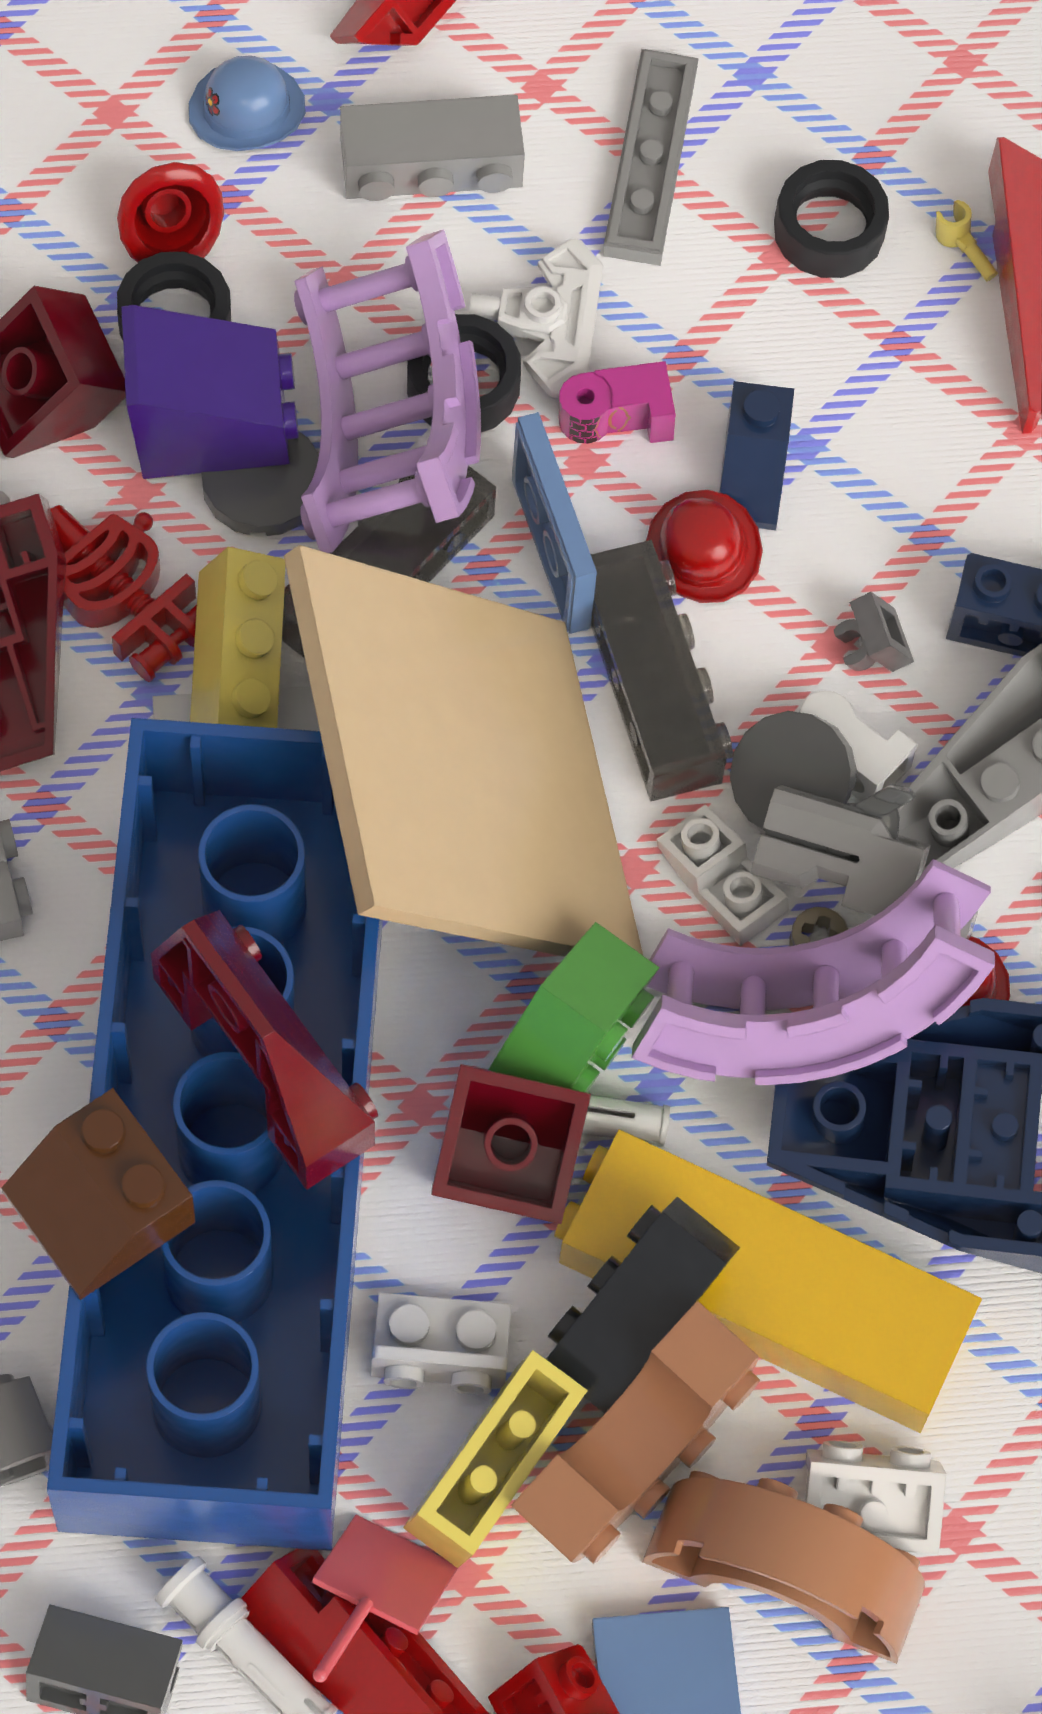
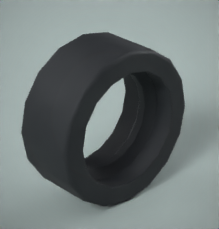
[774,160,889,278]
[117,251,231,340]
[407,314,521,433]

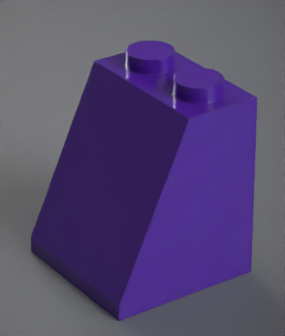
[121,305,299,479]

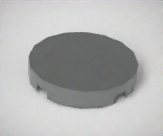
[201,432,319,536]
[730,711,857,831]

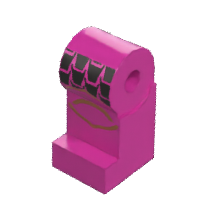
[559,361,676,444]

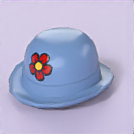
[188,55,306,151]

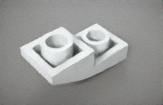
[656,804,790,946]

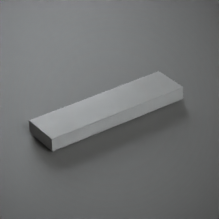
[602,49,699,266]

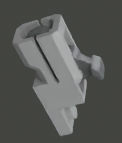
[751,784,978,939]

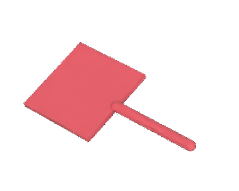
[312,1515,458,1682]

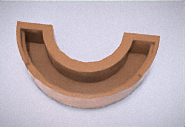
[510,1301,760,1564]
[642,1471,925,1664]

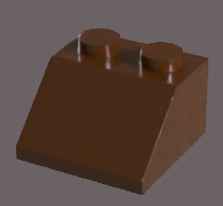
[1,1088,195,1300]

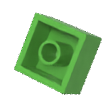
[488,922,660,1092]

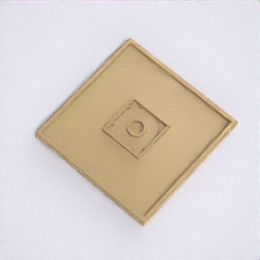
[284,545,643,957]

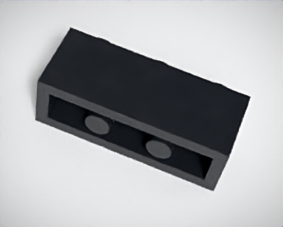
[546,1197,740,1414]

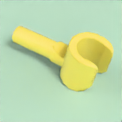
[935,200,998,282]

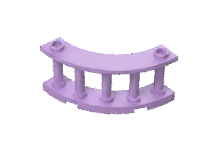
[294,229,481,553]
[631,859,995,1085]

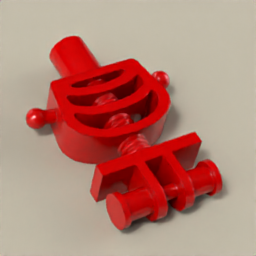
[51,505,197,682]

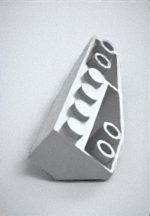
[898,644,1042,872]

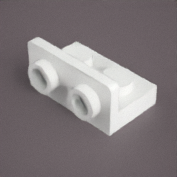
[371,1292,512,1395]
[805,1440,947,1555]

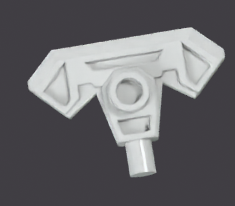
[469,238,603,398]

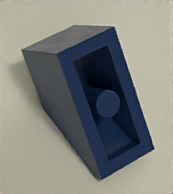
[719,381,795,531]

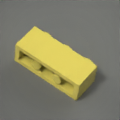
[190,546,286,728]
[403,1350,588,1568]

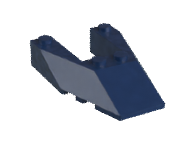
[767,998,1042,1274]

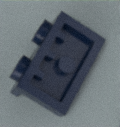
[946,553,1042,657]

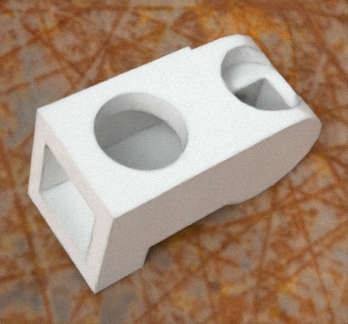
[799,690,918,801]

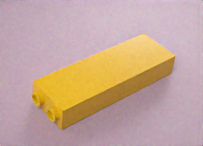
[554,1129,982,1434]

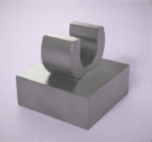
[833,592,914,672]

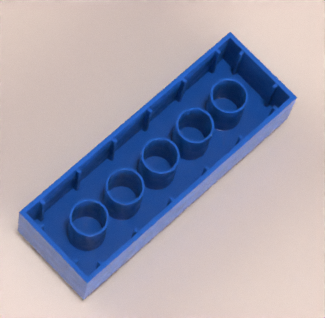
[47,718,383,1551]

